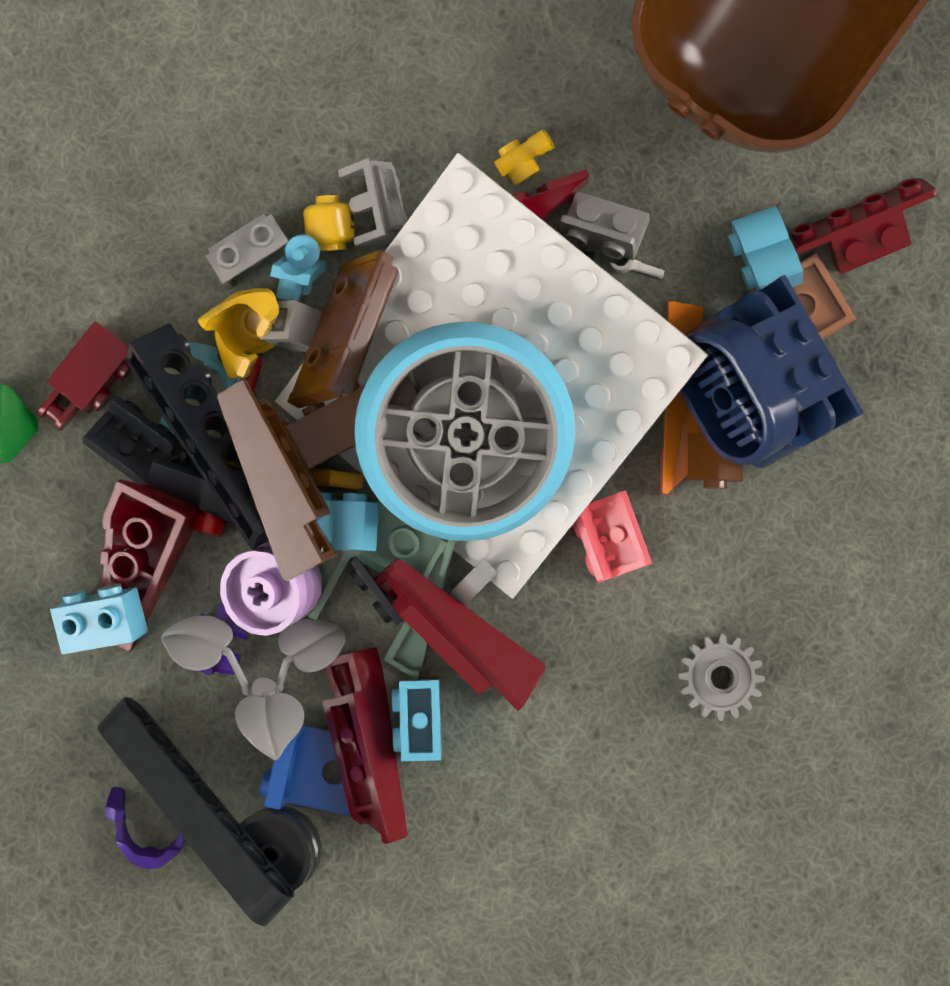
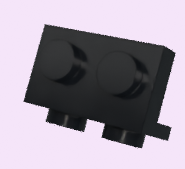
[82,395,177,485]

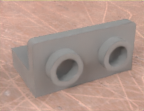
[559,191,650,260]

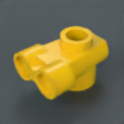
[494,129,555,186]

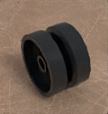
[240,806,322,892]

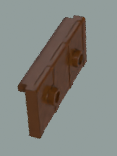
[287,250,399,409]

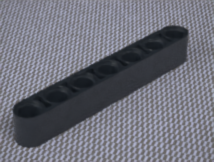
[97,697,294,927]

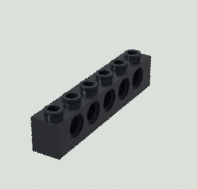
[125,323,269,550]

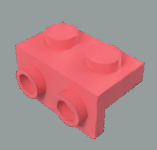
[573,490,652,583]

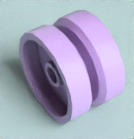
[220,541,322,636]

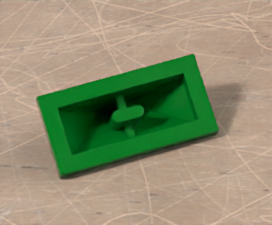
[0,385,39,464]

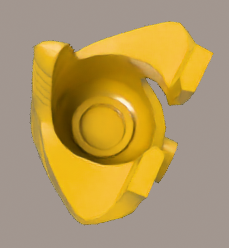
[198,288,279,379]

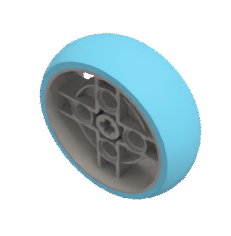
[355,322,575,541]

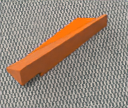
[660,301,704,495]

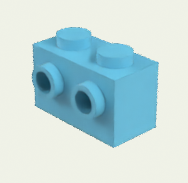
[50,584,148,654]
[392,679,442,762]

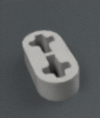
[449,559,498,606]

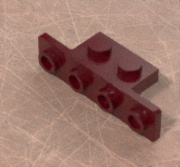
[788,178,937,274]

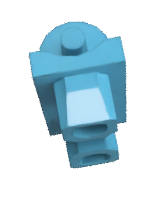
[270,234,327,302]

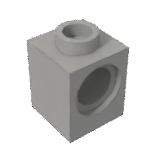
[260,300,322,352]

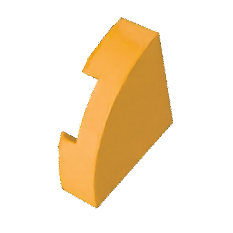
[310,469,364,490]

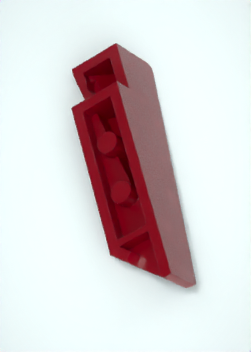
[374,559,545,711]
[322,647,408,844]

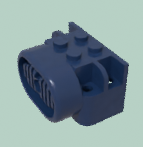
[680,275,864,468]

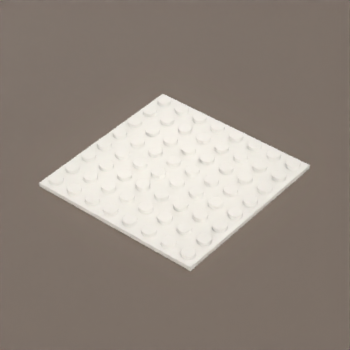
[275,153,709,599]

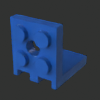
[260,725,350,816]

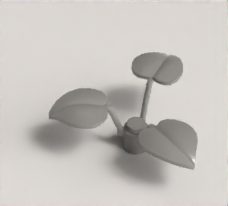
[161,616,345,760]

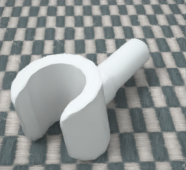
[610,259,665,279]

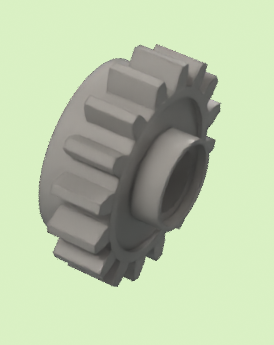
[677,634,765,721]

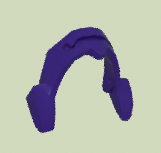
[105,787,185,869]

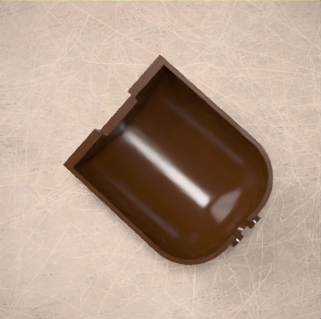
[632,0,929,153]

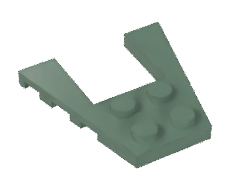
[307,500,455,680]

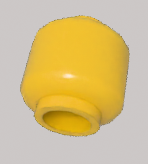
[303,195,355,252]

